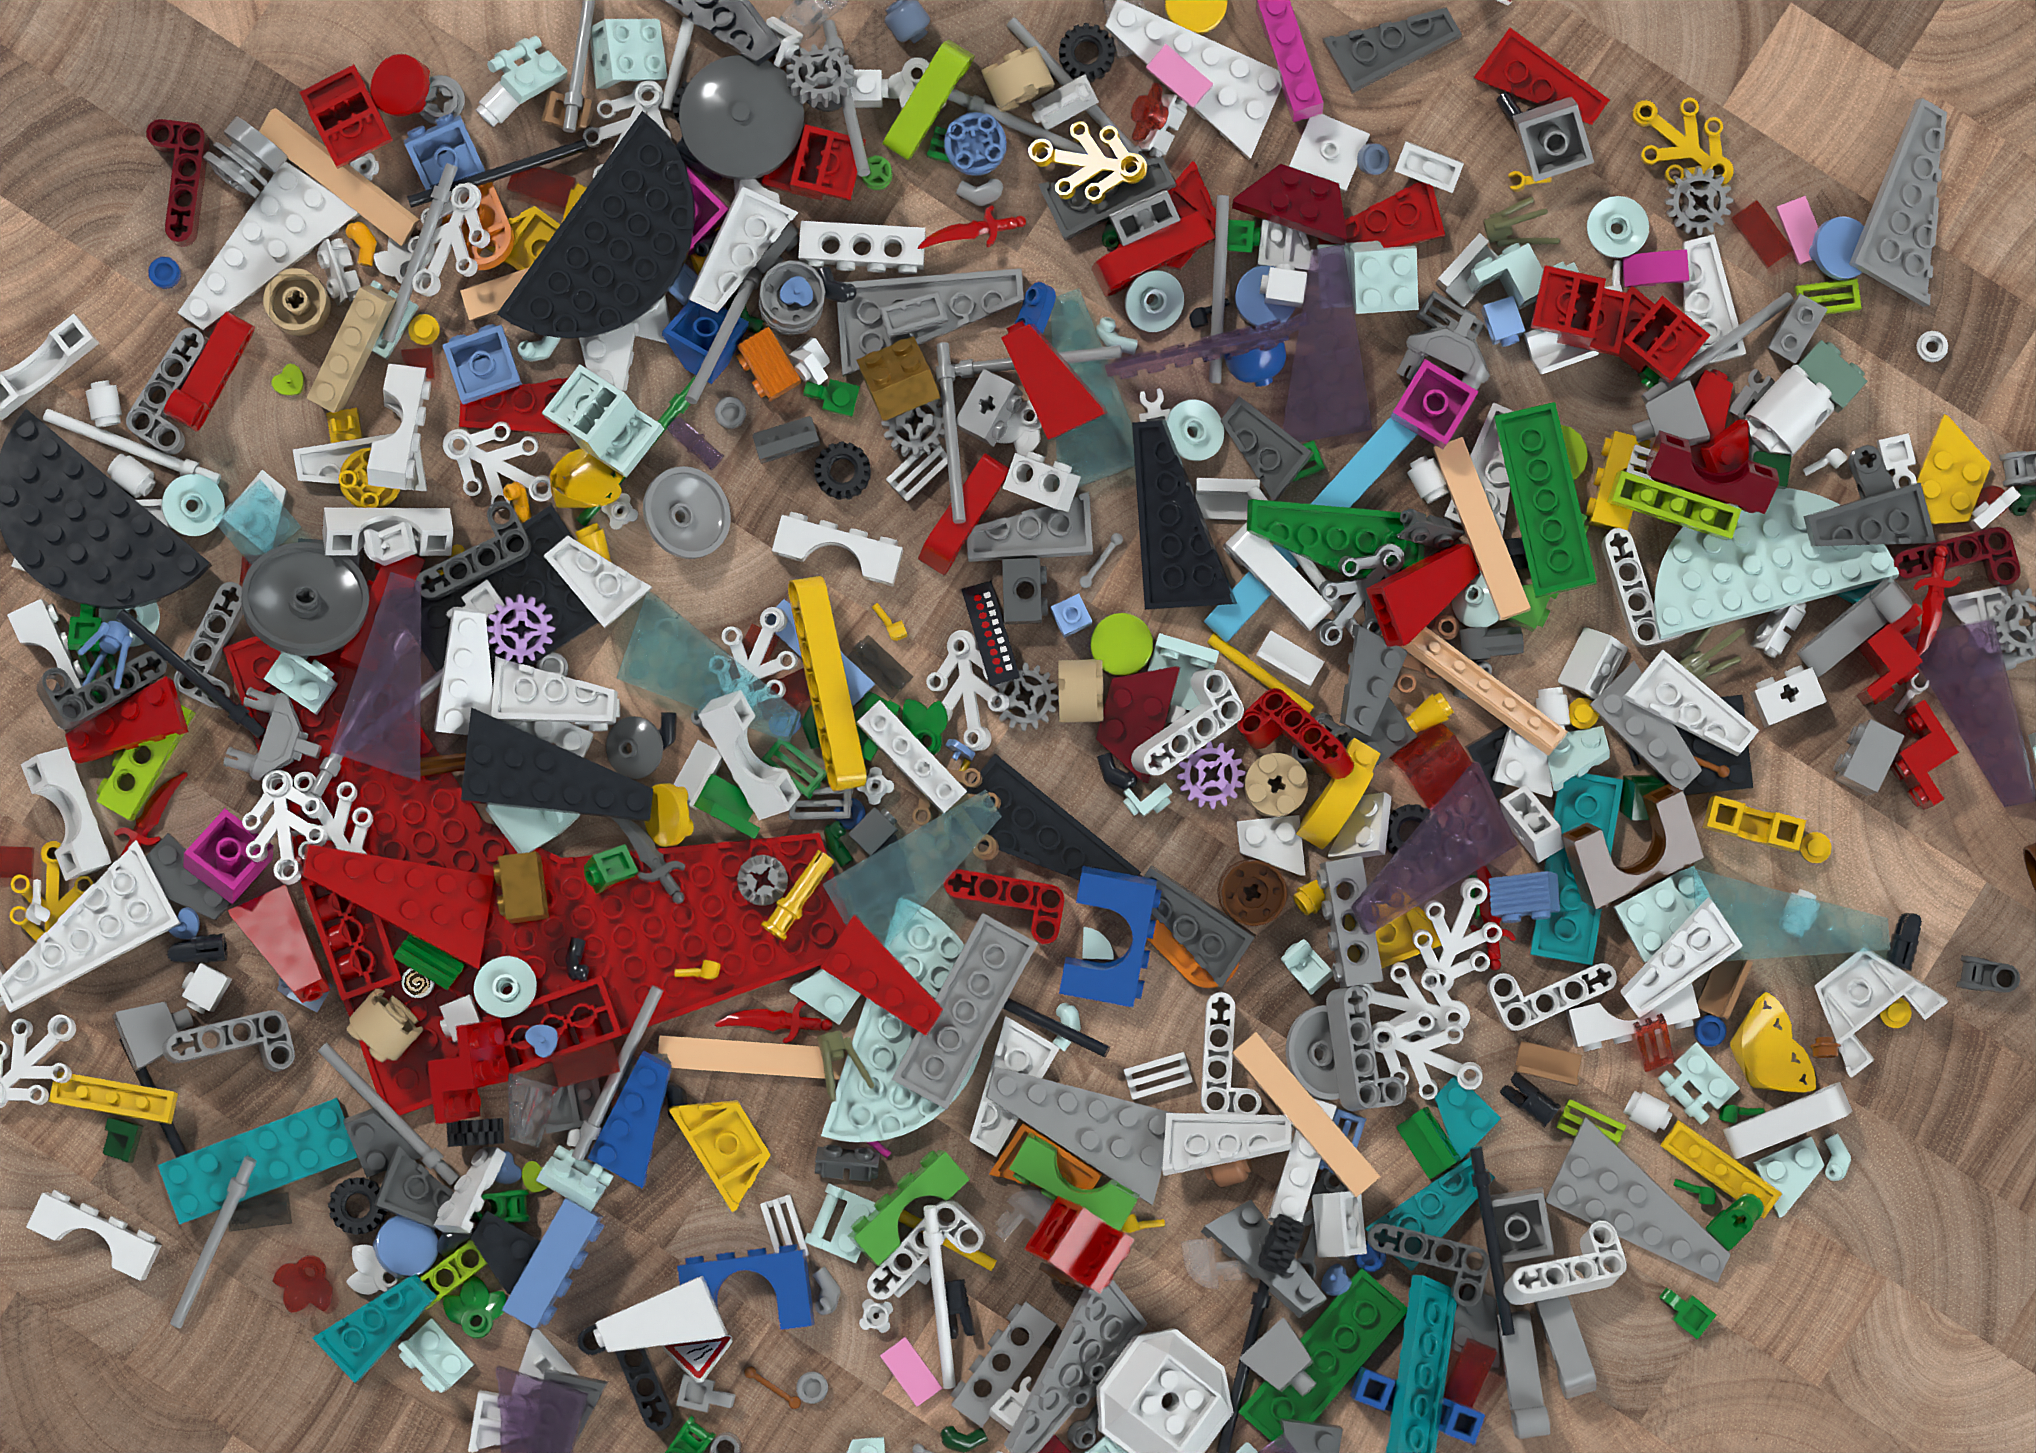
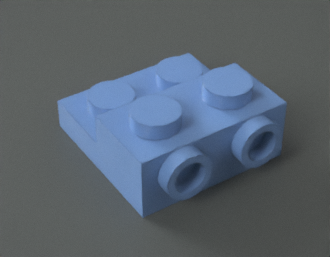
[404,113,485,190]
[442,324,522,405]

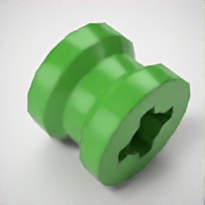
[862,156,892,191]

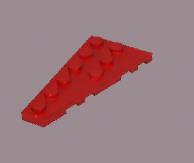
[301,844,494,970]

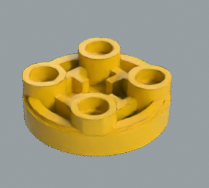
[1165,0,1227,35]
[338,447,401,508]
[644,783,694,847]

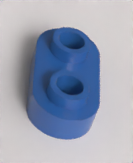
[1015,282,1056,334]

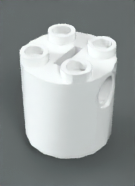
[1745,365,1835,456]

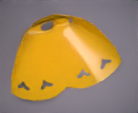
[550,448,624,508]
[1730,992,1816,1093]

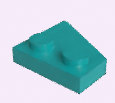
[1434,1075,1501,1162]

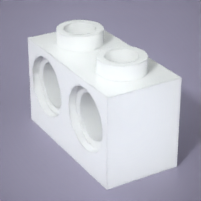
[1003,451,1081,512]

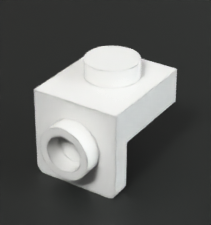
[766,16,803,68]
[789,337,830,385]
[364,522,417,566]

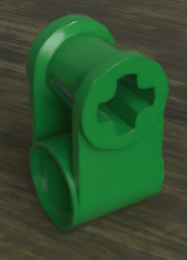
[471,1189,531,1222]
[1705,1194,1764,1251]
[665,1415,717,1453]

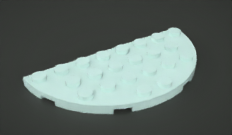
[1654,488,1899,640]
[821,897,983,1142]

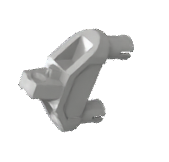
[1396,309,1490,407]
[223,687,322,781]

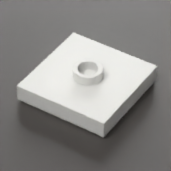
[1289,114,1370,192]

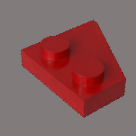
[1700,419,1749,504]

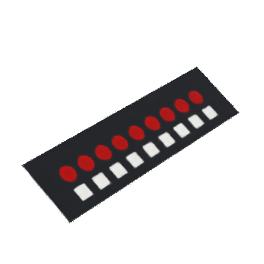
[961,581,1020,687]

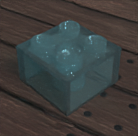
[212,479,301,565]

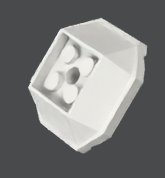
[1096,1328,1233,1453]

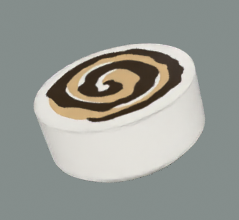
[402,968,435,998]

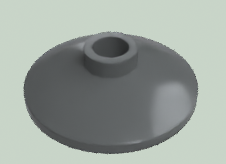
[606,716,663,779]

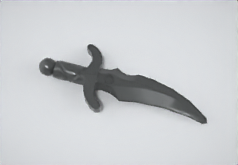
[612,818,685,904]

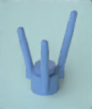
[78,621,133,690]

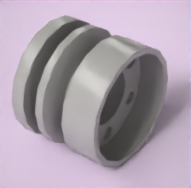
[203,116,288,198]
[758,260,825,336]

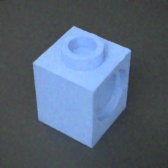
[1481,296,1525,347]
[1050,593,1092,638]

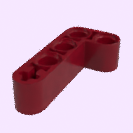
[146,119,209,247]
[1893,527,2021,587]

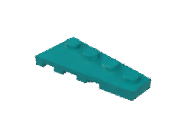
[1364,1157,1496,1271]
[312,1274,437,1383]

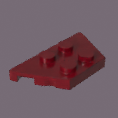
[1232,163,1347,246]
[1096,666,1181,783]

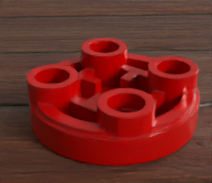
[370,54,430,117]

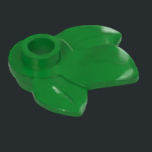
[902,699,948,756]
[443,1276,506,1339]

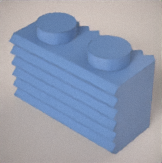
[1489,871,1560,923]

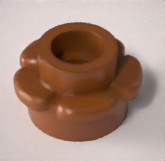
[1810,1037,1841,1058]

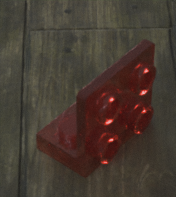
[1390,723,1482,815]

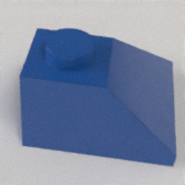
[662,300,749,384]

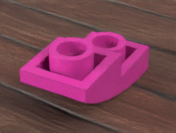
[1622,249,1689,288]

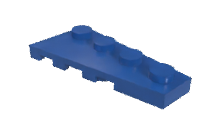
[588,1051,672,1188]

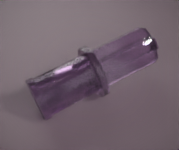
[668,417,724,470]

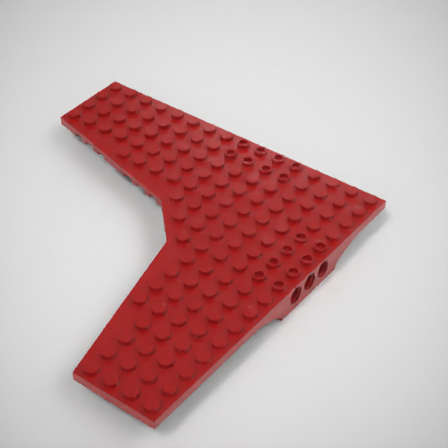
[223,636,851,1116]

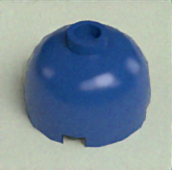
[1222,332,1286,387]

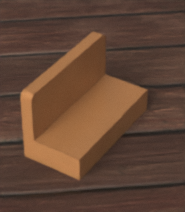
[1697,955,1753,1020]
[1513,1041,1582,1086]

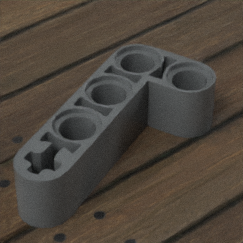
[415,501,532,601]
[36,651,167,729]
[1367,1223,1490,1307]

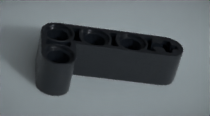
[577,1324,674,1431]

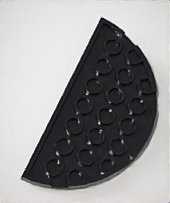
[497,111,695,339]
[0,409,212,610]

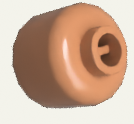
[1204,1158,1253,1188]

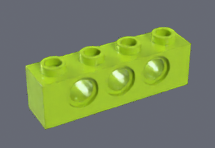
[1607,471,1742,541]
[96,705,196,822]

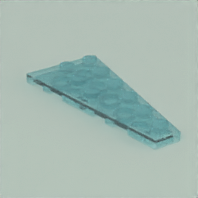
[1051,288,1135,488]
[616,591,800,742]
[1692,868,1890,961]

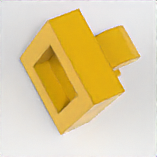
[326,407,363,443]

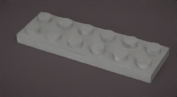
[891,913,1038,1110]

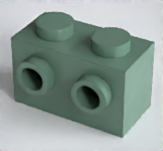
[1797,340,1868,413]

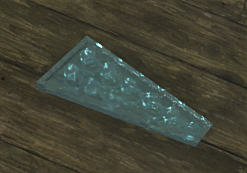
[822,789,1002,948]

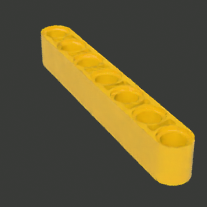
[788,576,866,791]

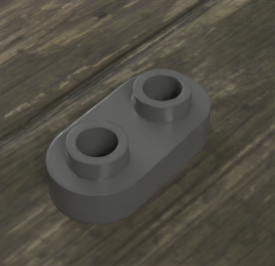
[755,221,800,274]

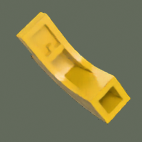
[1296,738,1381,850]

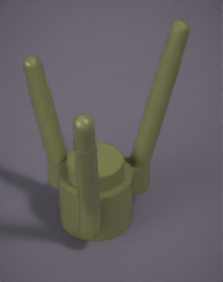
[1483,197,1560,247]
[1678,625,1745,682]
[817,1031,874,1102]

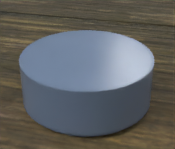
[1357,144,1390,175]

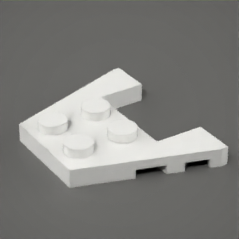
[1814,946,1948,1078]

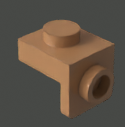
[541,91,593,133]

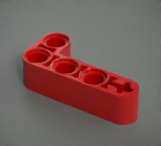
[1091,210,1215,297]
[163,311,255,432]
[918,453,1010,576]
[1237,688,1354,779]
[943,869,1064,945]

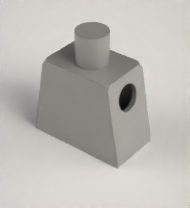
[1632,380,1711,446]
[113,1002,194,1072]
[1239,1317,1316,1397]

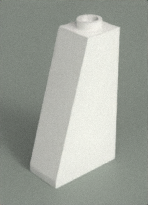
[593,1276,728,1352]

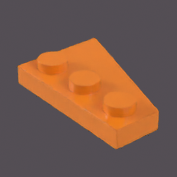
[989,1122,1102,1189]

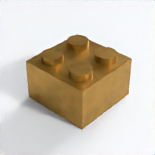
[856,336,941,421]
[494,851,549,924]

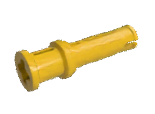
[761,850,835,941]

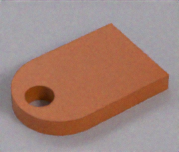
[442,182,514,270]
[1146,919,1239,988]

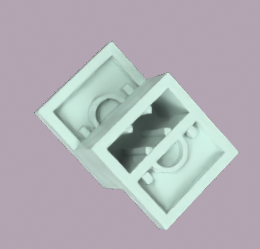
[1317,241,1419,314]
[1466,243,1580,310]
[542,364,664,478]
[1613,865,1713,963]

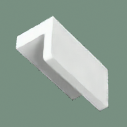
[1394,141,1464,193]
[1435,233,1498,307]
[1524,329,1599,374]
[1196,478,1260,520]
[1558,627,1628,701]
[1255,630,1324,689]
[673,740,724,810]
[1312,1191,1367,1258]

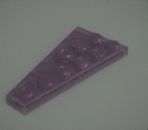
[1903,618,2036,807]

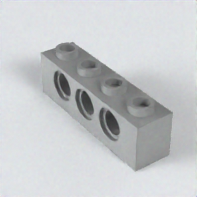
[1317,856,1384,988]
[950,1301,1056,1427]

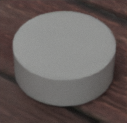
[715,397,746,429]
[796,1371,828,1404]

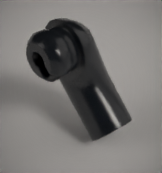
[817,267,857,303]
[658,712,677,751]
[1097,752,1137,791]
[565,937,589,982]
[437,1227,474,1257]

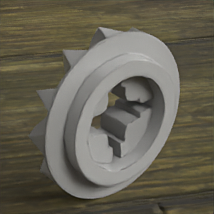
[419,75,465,124]
[737,855,788,905]

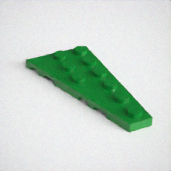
[1246,499,1425,581]

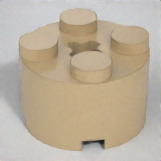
[981,46,1055,112]
[263,268,331,336]
[1058,659,1103,723]
[1244,753,1308,818]
[347,989,423,1062]

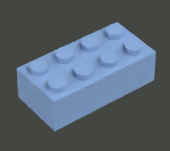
[502,1198,604,1329]

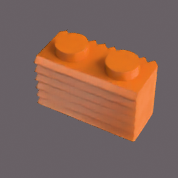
[736,327,802,402]

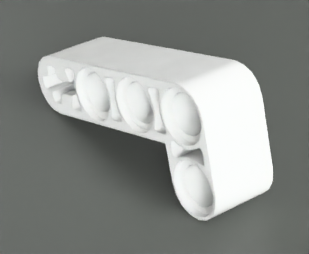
[1222,522,1332,631]
[1602,528,1685,648]
[1131,668,1244,775]
[1487,963,1617,1031]
[1200,992,1262,1115]
[1723,1082,1852,1159]
[867,1199,985,1300]
[1504,1221,1627,1305]

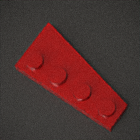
[1473,28,1610,126]
[1317,181,1445,248]
[459,377,570,435]
[65,676,189,764]
[820,914,944,1036]

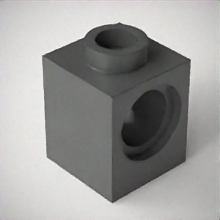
[848,807,898,856]

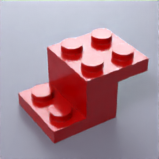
[299,64,393,169]
[761,124,866,202]
[1531,265,1631,356]
[1618,286,1711,384]
[1856,603,1924,705]
[1890,699,1959,810]
[428,1019,509,1124]
[1024,1196,1134,1294]

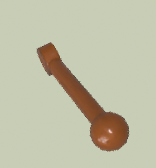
[1693,756,1730,778]
[744,1366,801,1409]

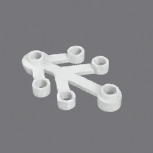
[583,80,672,179]
[408,183,490,297]
[443,421,552,511]
[709,607,798,709]
[926,630,1009,751]
[242,770,328,885]
[291,772,373,860]
[1412,878,1502,993]
[1356,962,1470,1042]
[1371,1010,1483,1100]
[0,1015,76,1108]

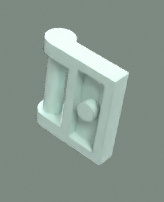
[804,1183,876,1263]

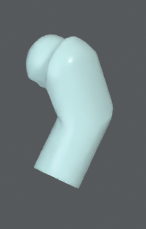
[1096,317,1137,355]
[518,336,561,362]
[1052,1003,1081,1052]
[1824,1133,1851,1181]

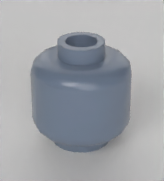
[884,0,930,44]

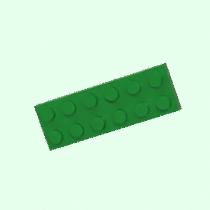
[1494,402,1597,598]
[1238,1268,1408,1452]

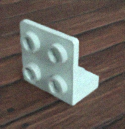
[590,19,667,89]
[1148,633,1219,711]
[264,650,338,715]
[485,805,580,854]
[398,1318,475,1393]

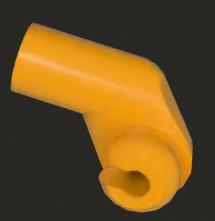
[346,222,377,267]
[503,481,532,523]

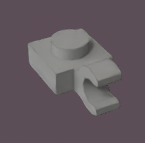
[1728,369,1775,420]
[676,1374,736,1412]

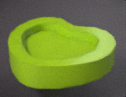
[271,364,304,396]
[522,1161,548,1192]

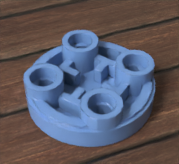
[944,112,1006,176]
[1809,217,1864,280]
[1235,265,1295,329]
[373,1215,438,1280]

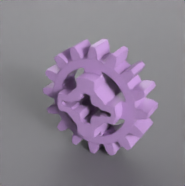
[487,594,555,663]
[1177,741,1245,809]

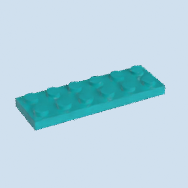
[1529,773,1623,965]
[158,1098,358,1225]
[1386,1275,1459,1453]

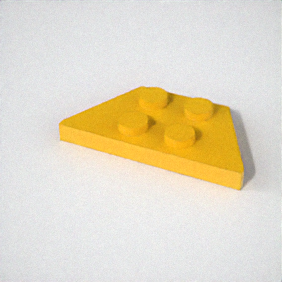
[486,206,561,271]
[1916,414,1991,525]
[1344,893,1442,969]
[669,1100,771,1212]

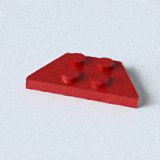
[1115,161,1216,271]

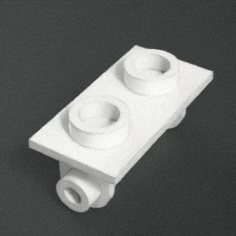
[1032,74,1099,130]
[1138,94,1188,158]
[317,238,361,306]
[1751,602,1807,658]

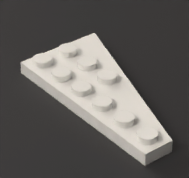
[1104,0,1282,160]
[177,161,360,331]
[0,840,180,1012]

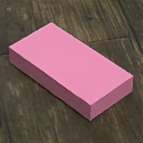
[1146,44,1213,109]
[1775,196,1818,266]
[880,1337,942,1407]

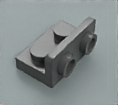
[752,416,821,464]

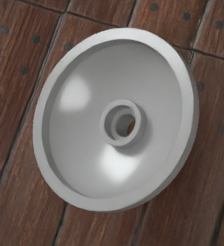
[643,467,731,559]
[1286,1005,1357,1100]

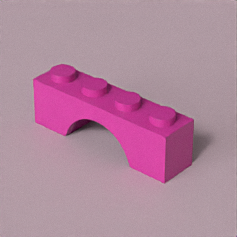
[1256,0,1323,122]

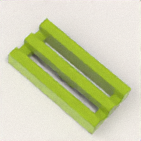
[1794,278,1862,315]
[1555,1099,1626,1146]

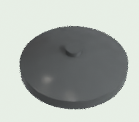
[679,55,804,180]
[241,542,369,656]

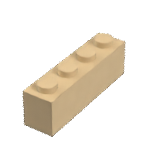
[307,285,397,413]

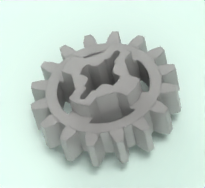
[786,44,853,108]
[1664,166,1733,235]
[881,398,945,458]
[1989,588,2036,657]
[994,663,1059,731]

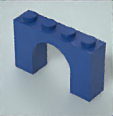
[1059,866,1162,1007]
[677,1244,815,1330]
[1349,1366,1485,1445]

